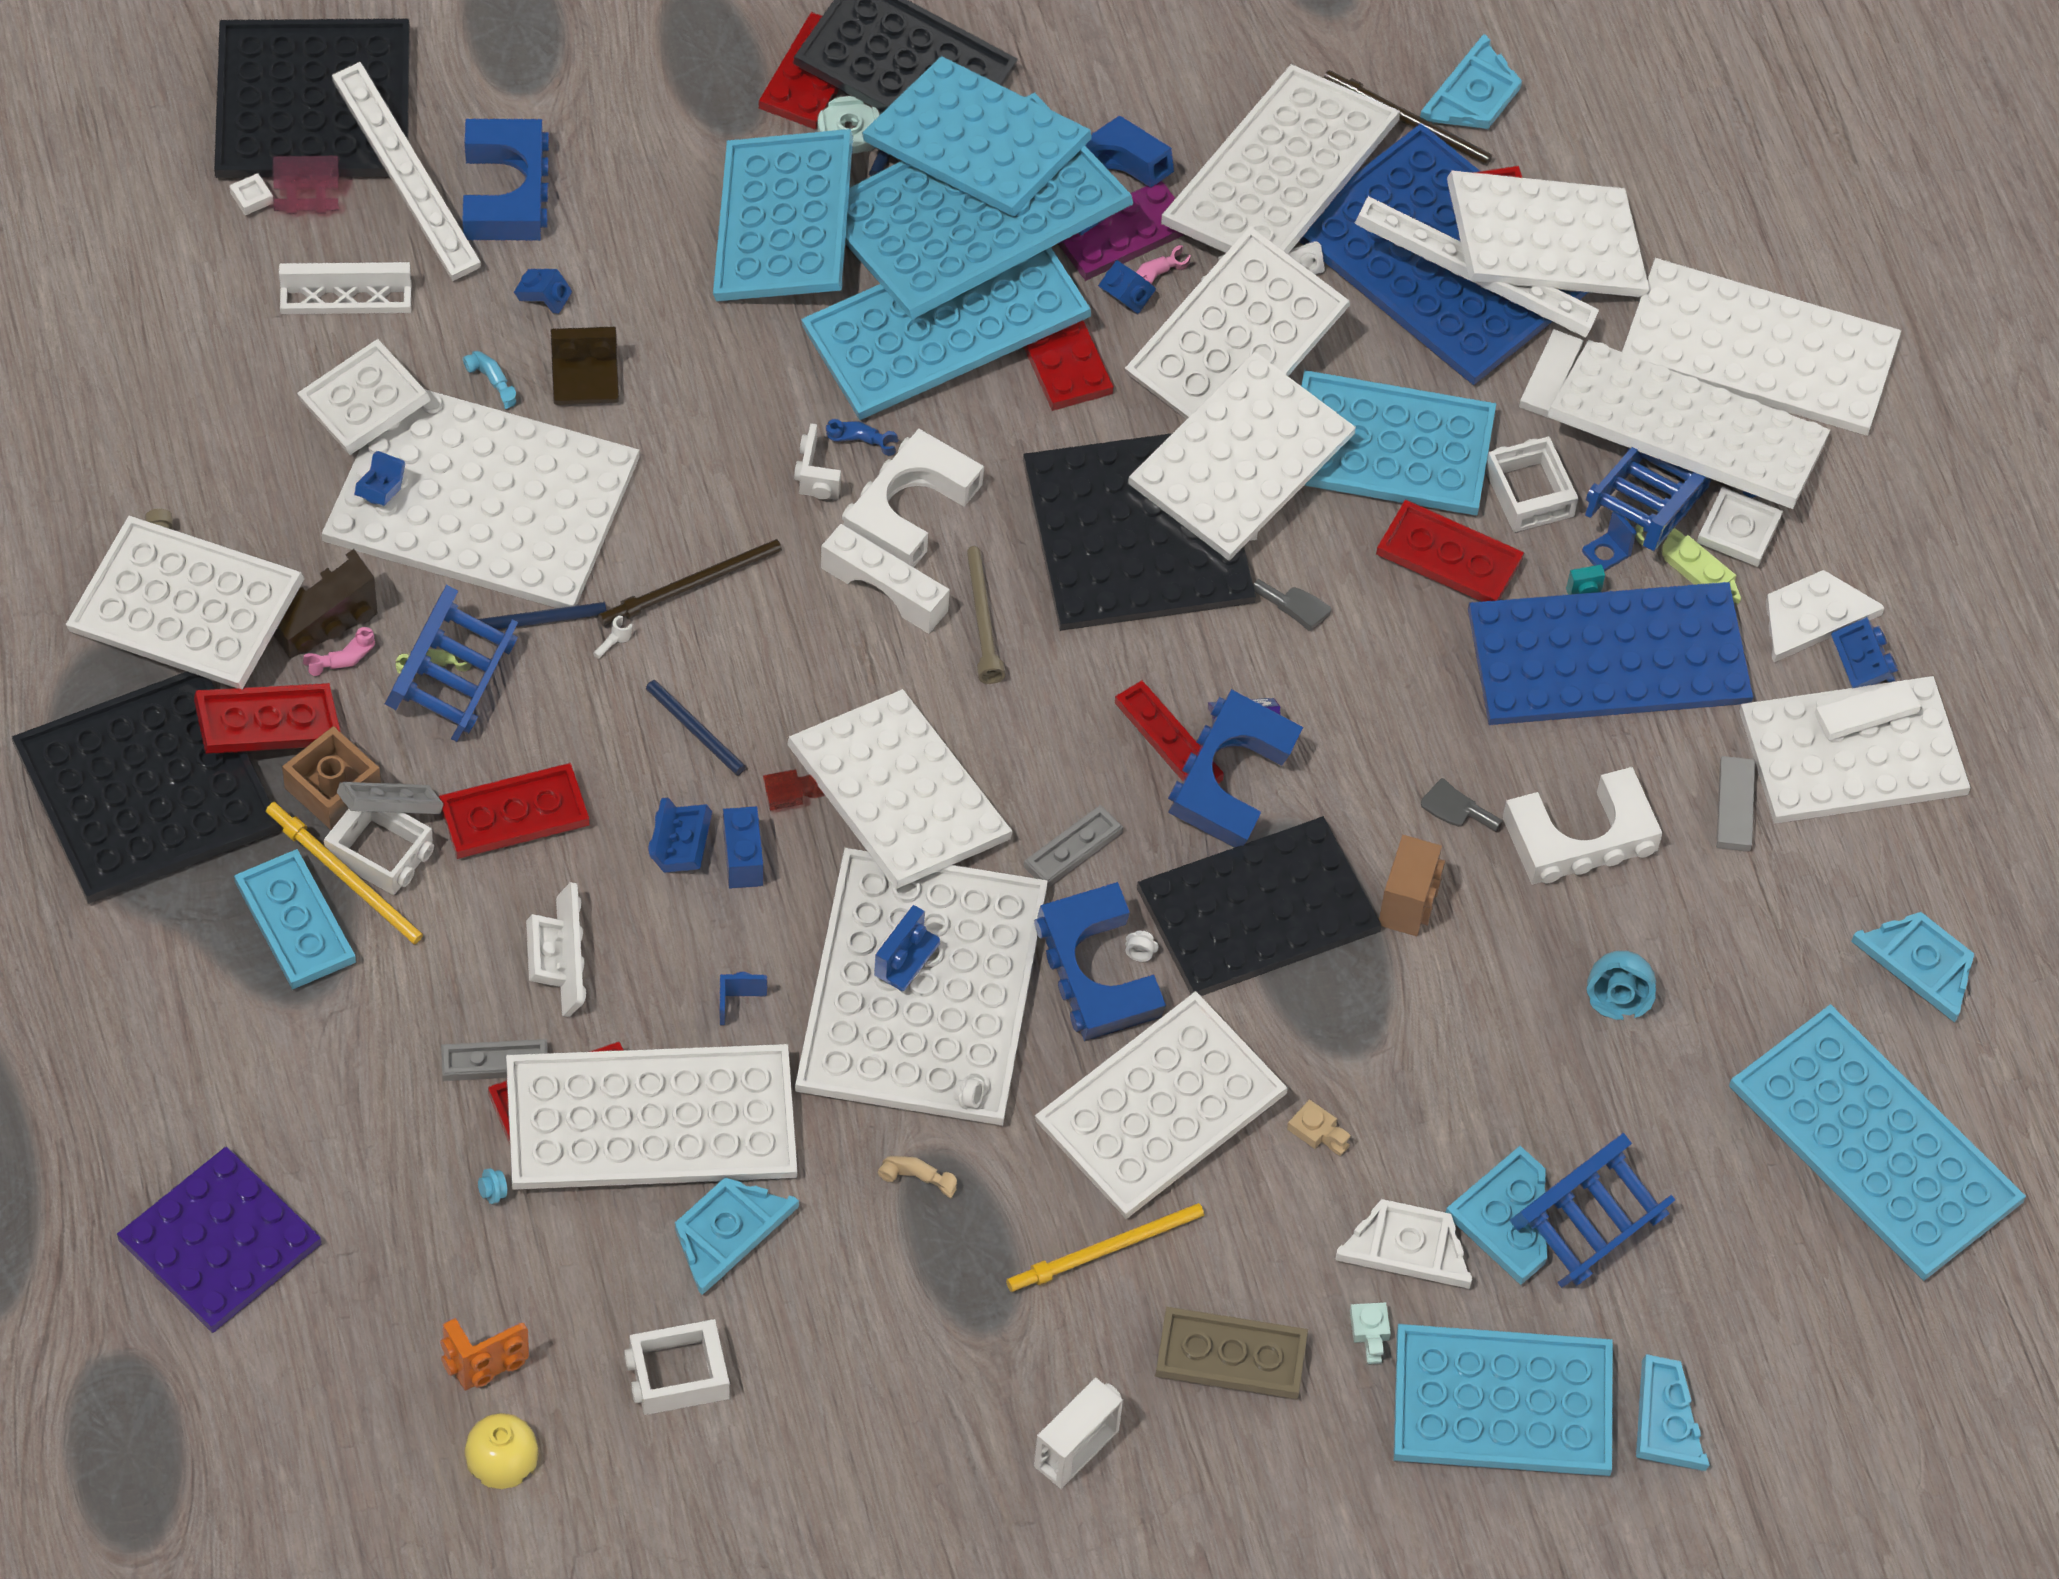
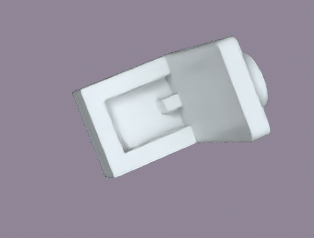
[794,424,841,500]

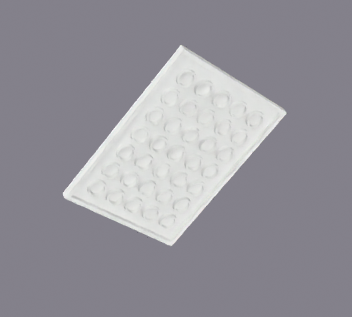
[322,390,639,608]
[795,848,1048,1126]

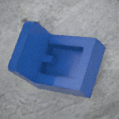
[1098,260,1156,314]
[514,269,572,313]
[354,451,405,506]

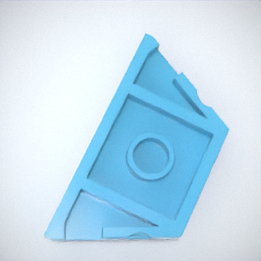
[1420,34,1522,129]
[1851,912,1974,1022]
[675,1177,799,1295]

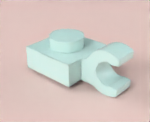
[1350,1302,1391,1364]

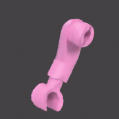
[1136,245,1190,284]
[303,627,375,676]

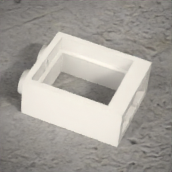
[1485,437,1578,533]
[324,809,434,896]
[624,1319,729,1415]
[1034,1377,1123,1489]

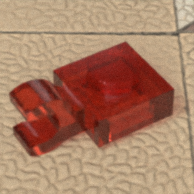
[763,769,825,811]

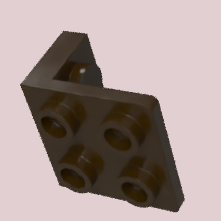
[551,327,619,405]

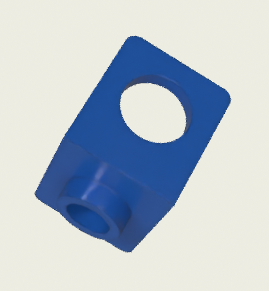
[1582,512,1636,572]
[720,972,767,1025]

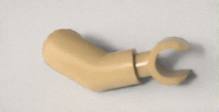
[878,1156,957,1198]

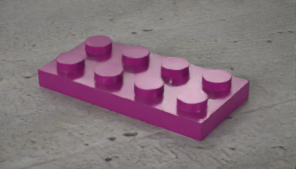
[1058,181,1185,281]

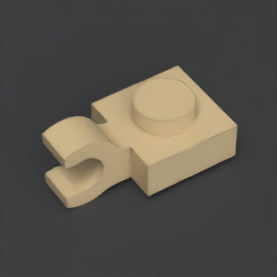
[1287,1099,1351,1156]

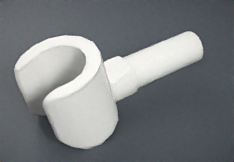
[593,616,633,659]

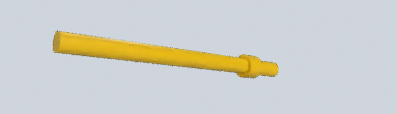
[266,802,423,945]
[1006,1203,1204,1292]

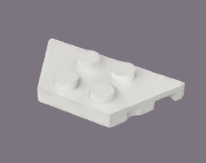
[1766,570,1884,662]
[1335,1199,1472,1289]

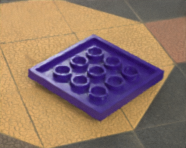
[117,1146,322,1333]

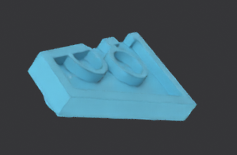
[1636,1354,1710,1471]

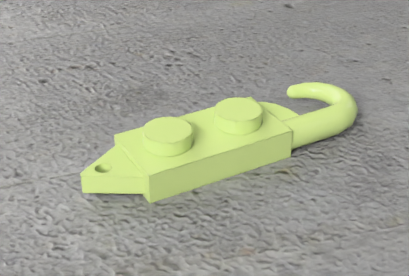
[1635,524,1741,604]

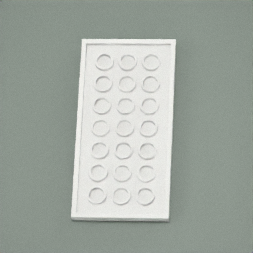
[1162,64,1400,254]
[1622,258,1901,436]
[1548,340,1830,509]
[506,1044,797,1190]

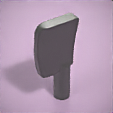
[1253,579,1332,631]
[1421,778,1503,832]

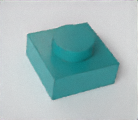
[1566,564,1605,595]

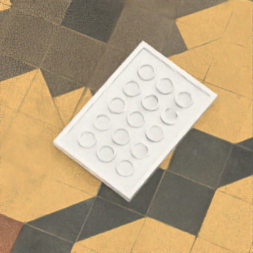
[1447,171,1649,297]
[1125,226,1350,419]
[1128,352,1356,561]
[66,516,304,690]
[1739,676,1970,824]
[788,689,1012,889]
[1035,991,1287,1219]

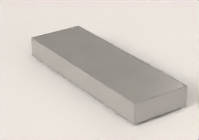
[1716,756,1755,851]
[336,782,443,814]
[1024,805,1123,889]
[441,1039,547,1081]

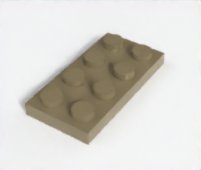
[1155,1306,1308,1400]

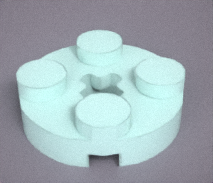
[818,96,880,154]

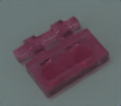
[273,156,339,214]

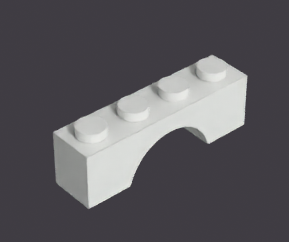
[821,524,950,634]

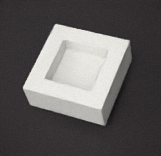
[229,173,274,215]

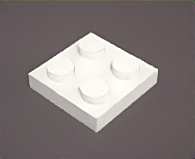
[1697,487,1783,567]

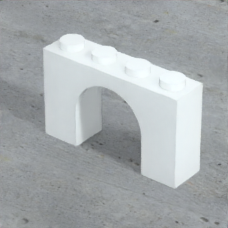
[842,429,984,568]
[1502,767,1662,885]

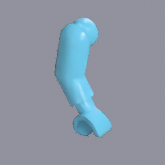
[463,350,516,409]

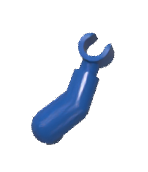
[826,419,899,456]

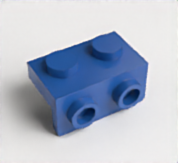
[648,798,713,873]

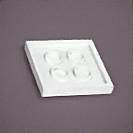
[297,339,431,455]

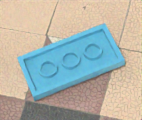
[234,849,356,990]

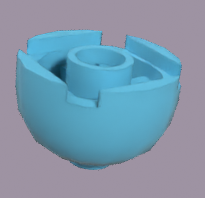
[1587,951,1656,1020]

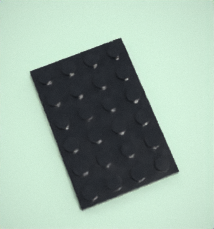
[793,0,1018,112]
[1137,816,1382,996]

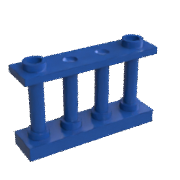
[1585,447,1711,551]
[384,585,518,742]
[1510,1133,1675,1288]

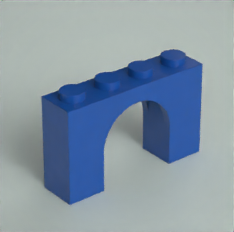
[1078,115,1174,235]
[463,119,549,241]
[1168,689,1303,847]
[1034,882,1166,1041]

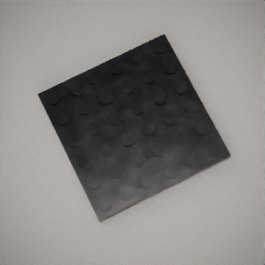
[214,18,410,178]
[1023,433,1256,631]
[12,671,281,904]

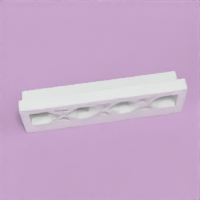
[279,262,411,314]

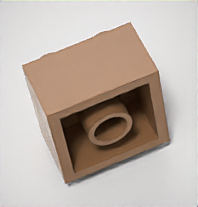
[282,726,381,830]
[1379,834,1446,936]

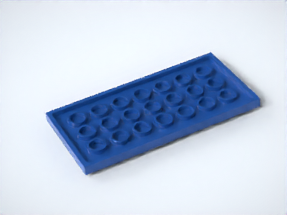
[1468,582,1753,725]

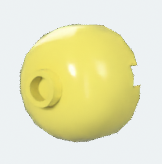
[465,1413,538,1489]

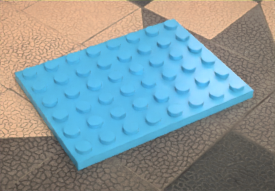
[845,92,1133,319]

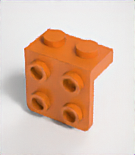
[440,1318,529,1391]

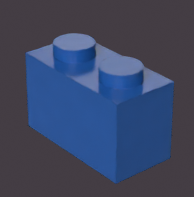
[723,806,763,889]

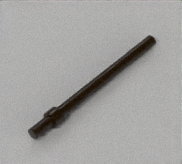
[1324,70,1493,166]
[598,539,782,626]

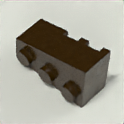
[273,549,378,659]

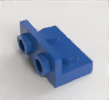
[1831,617,1898,689]
[874,905,940,991]

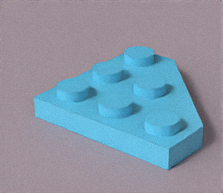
[1445,1146,1547,1285]

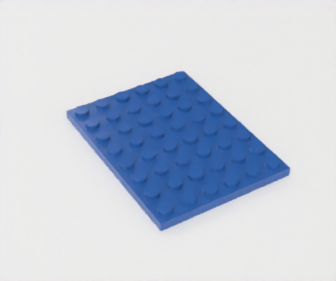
[1299,123,1589,385]

